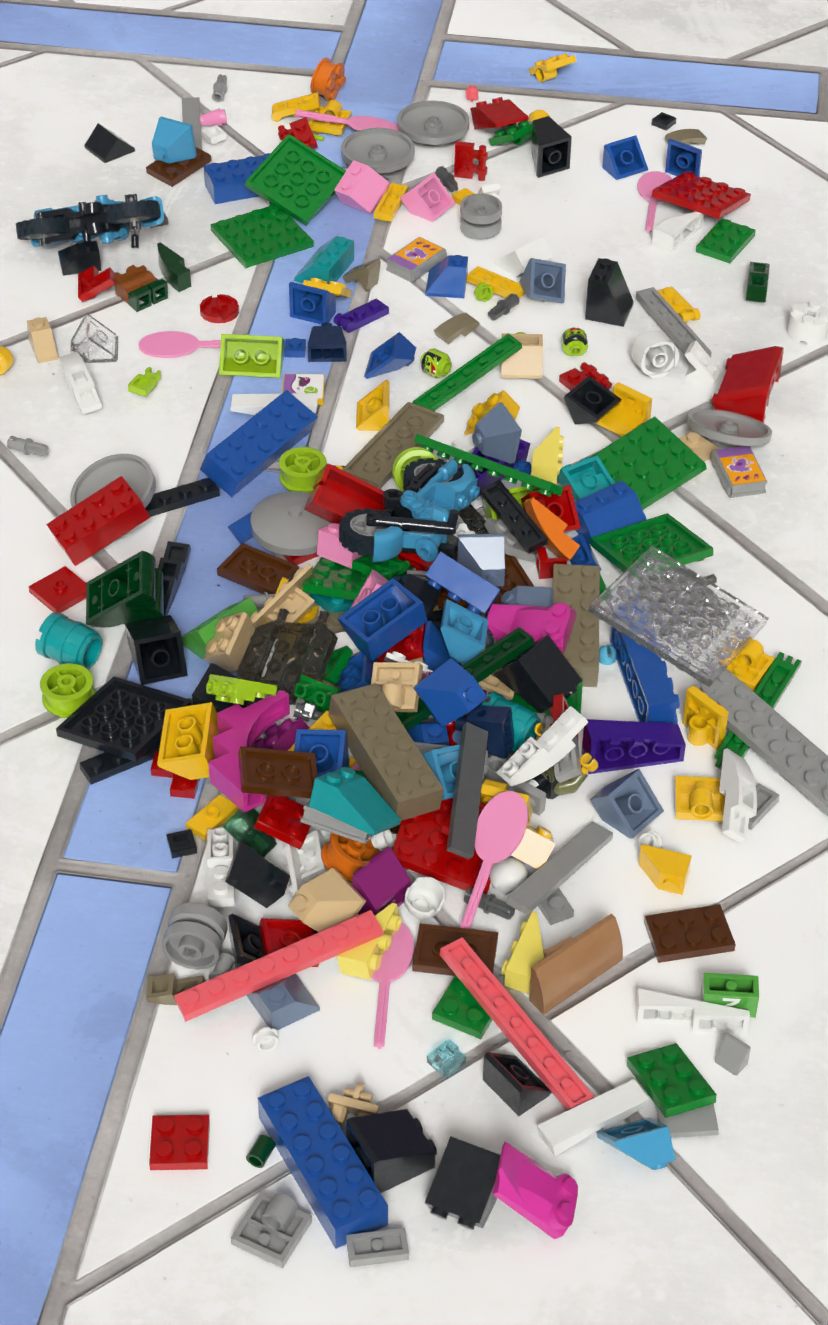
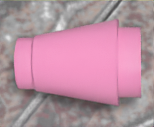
[200,108,227,126]

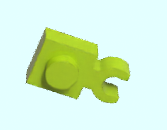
[128,367,161,397]

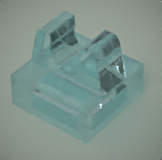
[427,1039,466,1079]

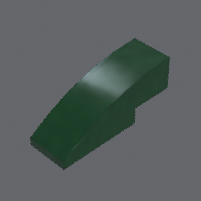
[157,242,191,292]
[746,262,770,302]

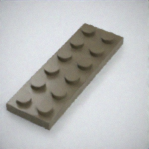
[342,402,444,489]

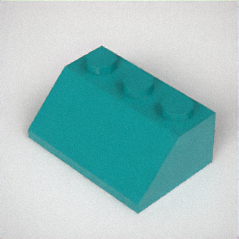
[294,236,354,284]

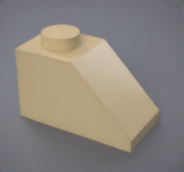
[26,317,58,363]
[679,431,721,462]

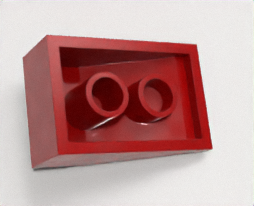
[470,97,529,129]

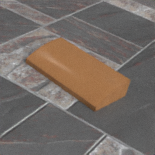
[529,913,623,1014]

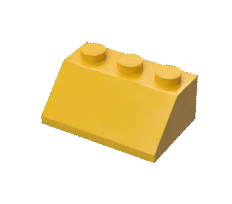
[157,702,219,780]

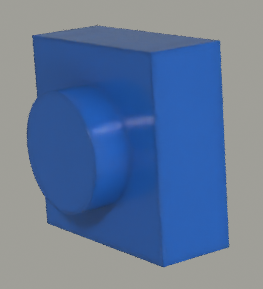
[284,338,306,358]

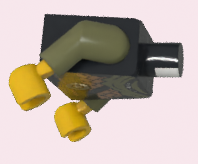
[526,723,598,799]

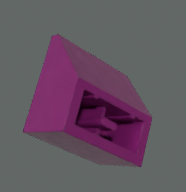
[254,717,309,751]
[352,847,411,916]

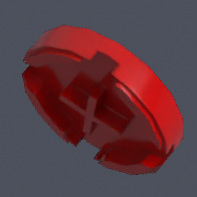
[200,294,239,323]

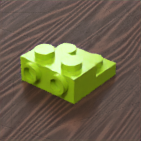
[206,674,277,705]

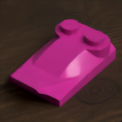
[487,603,577,653]
[493,1141,578,1239]

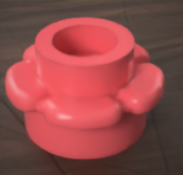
[465,85,479,102]

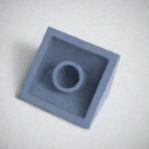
[519,258,566,304]

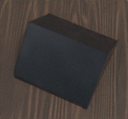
[84,123,135,163]
[564,376,622,424]
[228,913,265,968]
[483,1052,552,1116]

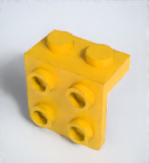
[596,382,652,436]

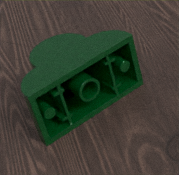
[86,551,164,628]

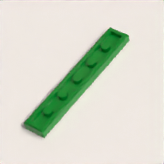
[412,333,522,411]

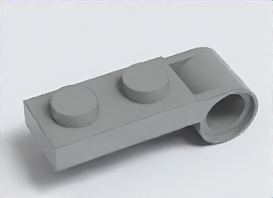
[485,756,546,816]

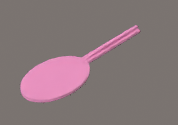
[295,109,399,131]
[637,171,672,233]
[138,331,221,358]
[459,791,528,929]
[371,923,414,1049]

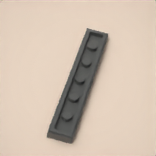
[447,722,488,860]

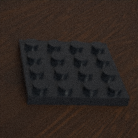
[56,676,192,762]

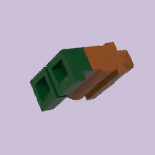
[114,265,168,312]

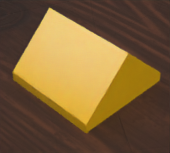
[356,379,389,431]

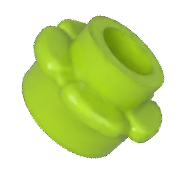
[474,282,493,302]

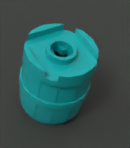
[35,612,103,669]
[481,692,541,752]

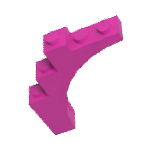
[209,690,290,813]

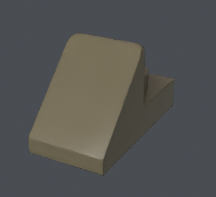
[342,258,381,291]

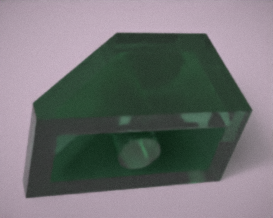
[222,808,277,856]

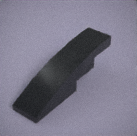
[158,541,191,616]

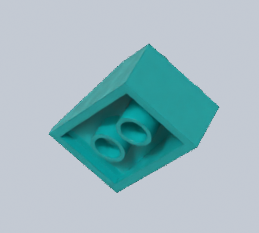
[309,767,401,836]

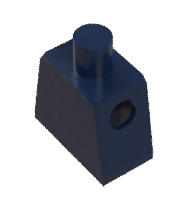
[308,322,347,362]
[455,705,514,759]

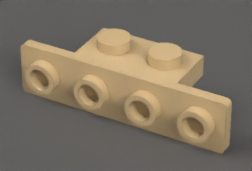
[250,563,315,635]

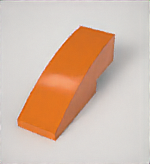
[523,498,580,561]

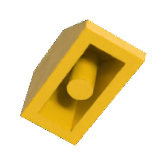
[638,844,692,895]

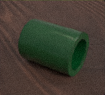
[246,1135,276,1168]

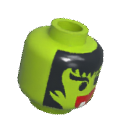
[561,327,588,356]
[420,348,452,378]

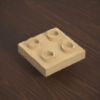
[371,662,423,712]

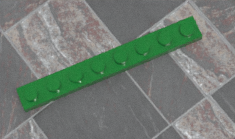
[414,434,563,497]

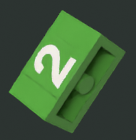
[701,973,759,1018]

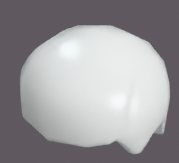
[489,857,529,895]
[404,877,445,919]

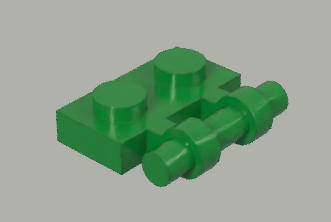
[352,554,410,581]

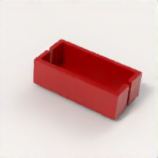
[304,463,386,524]
[46,476,150,566]

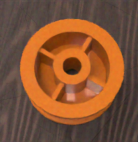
[310,58,346,101]
[321,833,382,883]

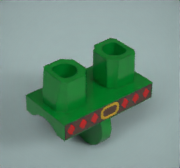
[294,673,342,710]

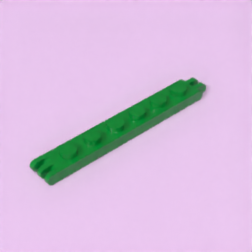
[714,652,802,769]

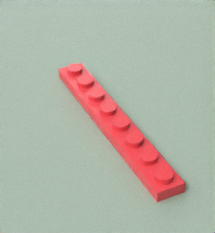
[174,910,383,1022]
[439,937,595,1111]

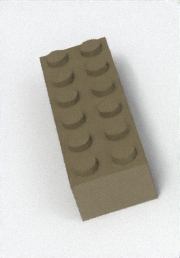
[552,564,600,687]
[328,683,444,821]

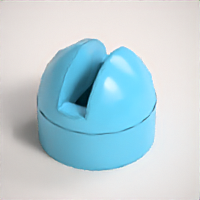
[599,645,616,665]

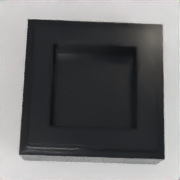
[651,112,677,131]
[166,829,197,859]

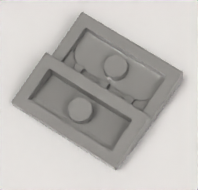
[654,1103,719,1138]

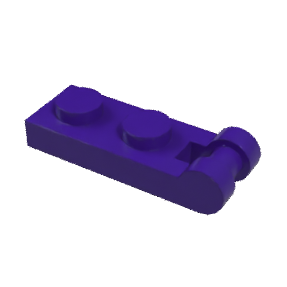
[333,298,389,333]

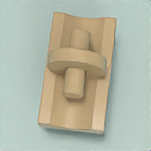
[328,1082,381,1126]

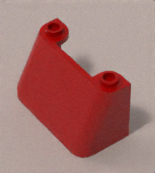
[712,346,784,423]

